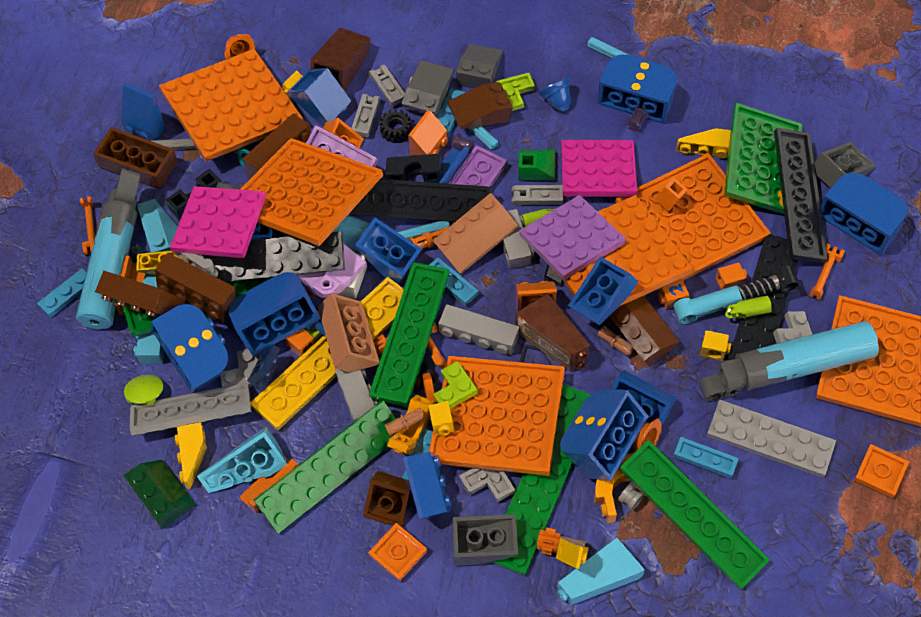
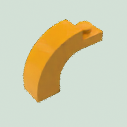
[388,395,435,455]
[594,453,634,523]

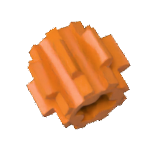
[537,527,561,555]

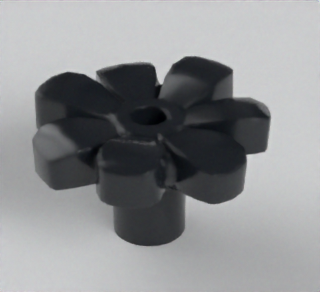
[131,244,150,263]

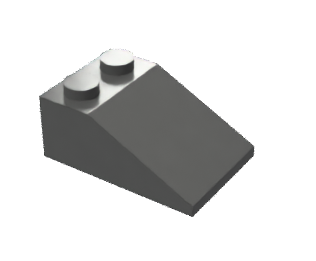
[456,44,503,89]
[402,60,454,118]
[814,142,876,189]
[453,514,518,566]

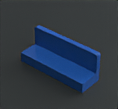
[437,146,469,184]

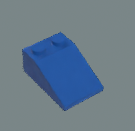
[121,83,166,141]
[354,218,422,284]
[568,256,638,325]

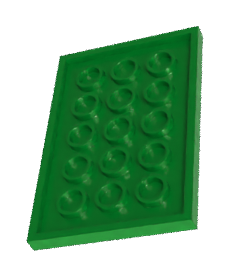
[724,103,802,214]

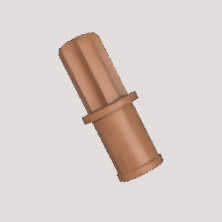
[598,326,634,356]
[384,408,425,436]

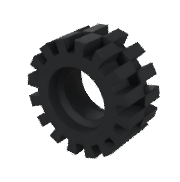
[379,109,412,143]

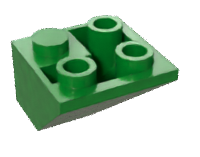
[518,148,555,181]

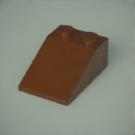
[447,82,513,129]

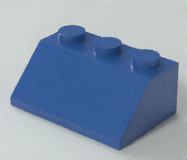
[611,370,677,427]
[403,452,452,519]

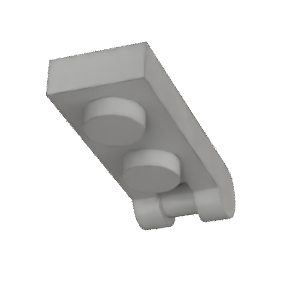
[368,64,405,107]
[351,94,381,137]
[511,185,563,207]
[170,245,218,277]

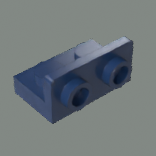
[247,345,280,392]

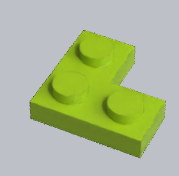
[496,73,535,111]
[433,361,478,409]

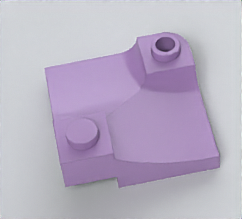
[297,243,367,298]

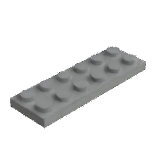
[130,382,251,436]
[706,400,836,478]

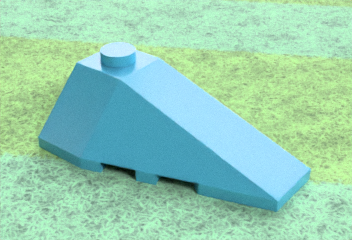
[137,199,178,253]
[197,427,287,493]

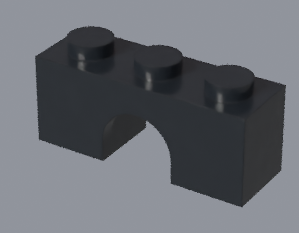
[385,154,443,183]
[165,168,221,222]

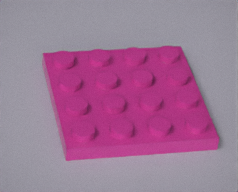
[561,140,637,197]
[170,186,266,258]

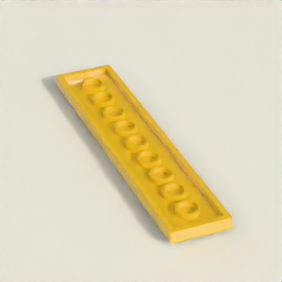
[250,277,404,431]

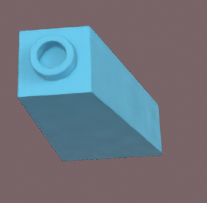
[557,538,644,605]

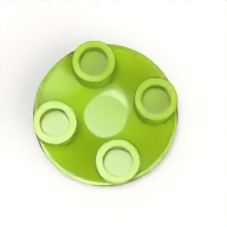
[124,375,163,405]

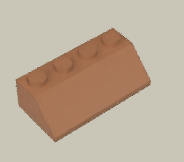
[433,193,518,274]
[318,293,380,372]

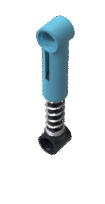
[673,266,800,324]

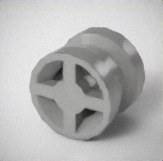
[618,484,644,510]

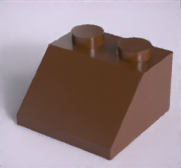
[363,471,413,527]

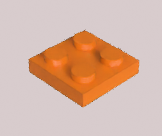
[854,444,909,498]
[368,523,427,582]

